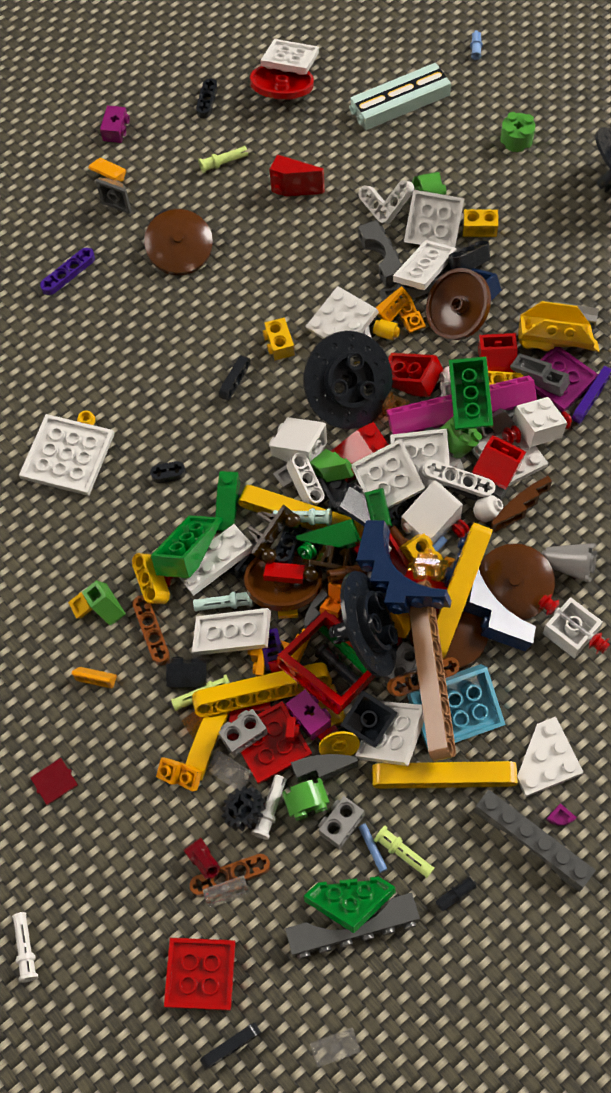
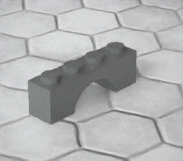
[358,220,404,287]

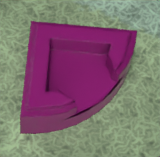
[546,803,577,826]

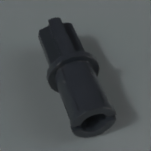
[435,876,477,911]

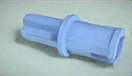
[470,30,483,60]

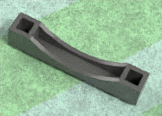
[474,790,596,893]
[285,893,420,960]

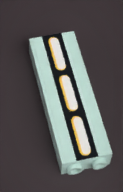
[349,63,451,131]

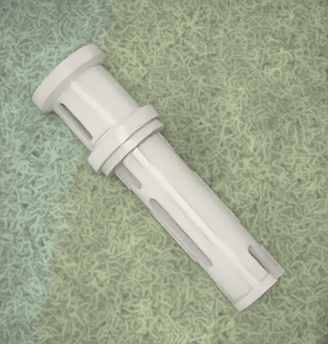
[251,775,287,840]
[12,912,39,983]

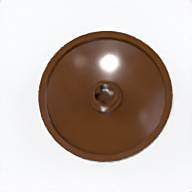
[144,209,213,275]
[426,268,491,340]
[479,544,555,621]
[244,549,322,611]
[409,611,488,670]

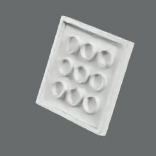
[19,414,114,496]

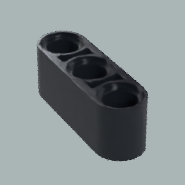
[449,240,491,270]

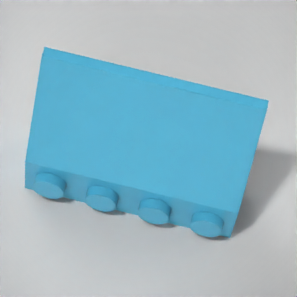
[407,664,506,749]

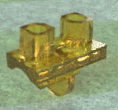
[408,548,449,581]

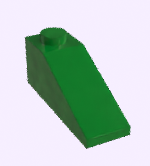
[215,471,240,532]
[296,519,361,549]

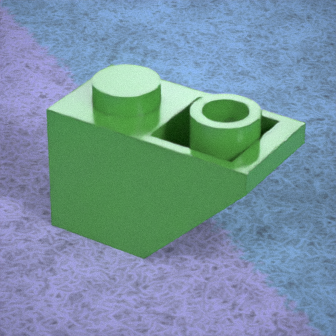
[310,449,354,482]
[82,580,126,626]

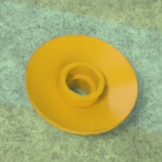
[319,731,360,756]

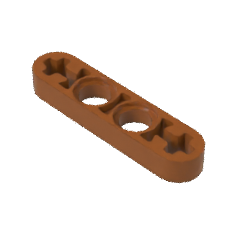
[133,595,170,665]
[387,657,460,697]
[189,854,270,897]

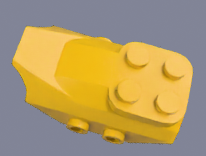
[518,301,600,352]

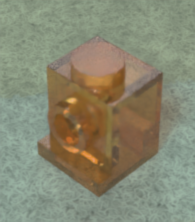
[382,392,410,417]

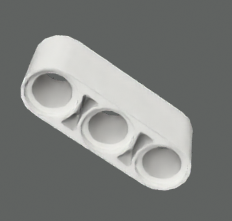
[287,453,324,506]

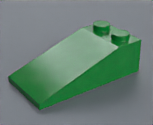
[449,357,493,430]
[151,515,222,579]

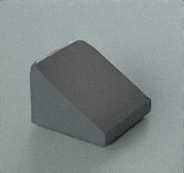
[491,408,514,435]

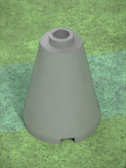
[542,543,597,582]

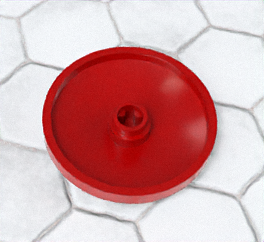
[250,66,314,99]

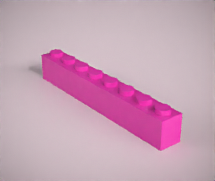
[386,375,537,434]

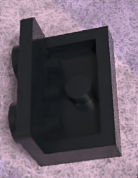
[166,657,208,687]

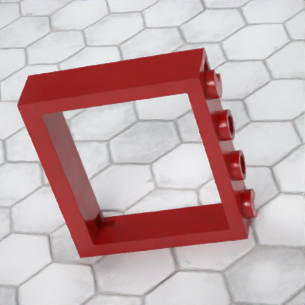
[276,610,376,715]

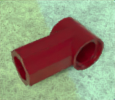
[183,837,220,879]

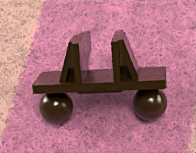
[248,505,301,564]
[303,545,352,582]

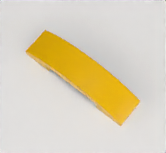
[186,711,230,781]

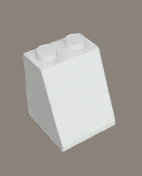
[269,417,327,467]
[401,480,463,546]

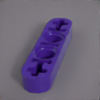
[40,247,95,295]
[572,366,611,424]

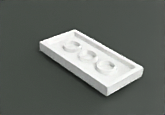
[393,240,456,290]
[179,524,254,596]
[192,608,271,655]

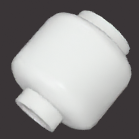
[473,495,503,522]

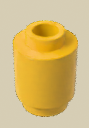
[373,319,400,340]

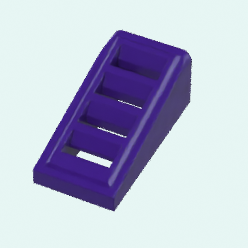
[262,628,282,671]

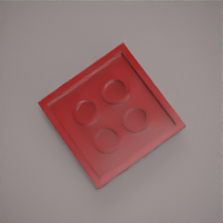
[230,701,312,785]
[164,938,236,1011]

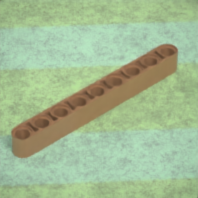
[409,580,456,761]

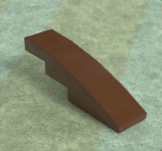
[490,476,552,533]

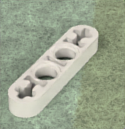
[422,460,495,497]

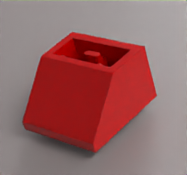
[478,333,517,373]
[472,435,526,490]

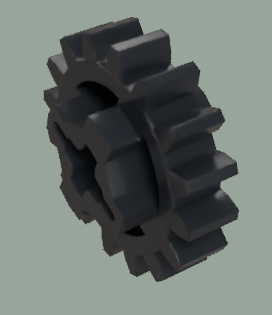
[221,786,266,832]

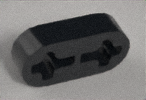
[150,461,186,483]

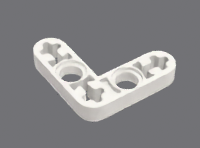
[358,180,414,224]

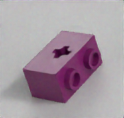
[100,105,130,143]
[286,689,332,740]

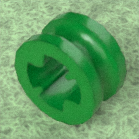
[297,542,317,560]

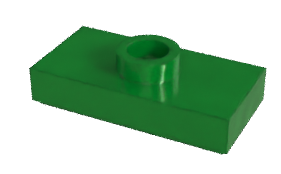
[364,488,392,527]

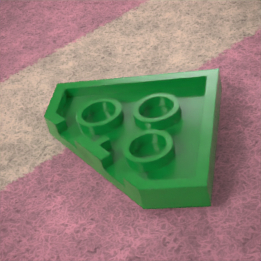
[304,876,396,933]

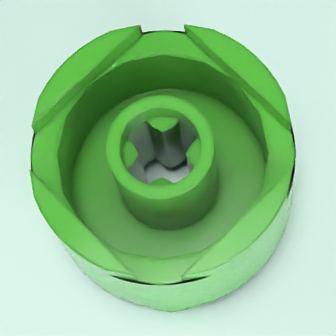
[500,112,535,152]
[412,172,446,195]
[439,416,482,459]
[282,778,330,821]

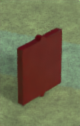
[30,758,79,806]

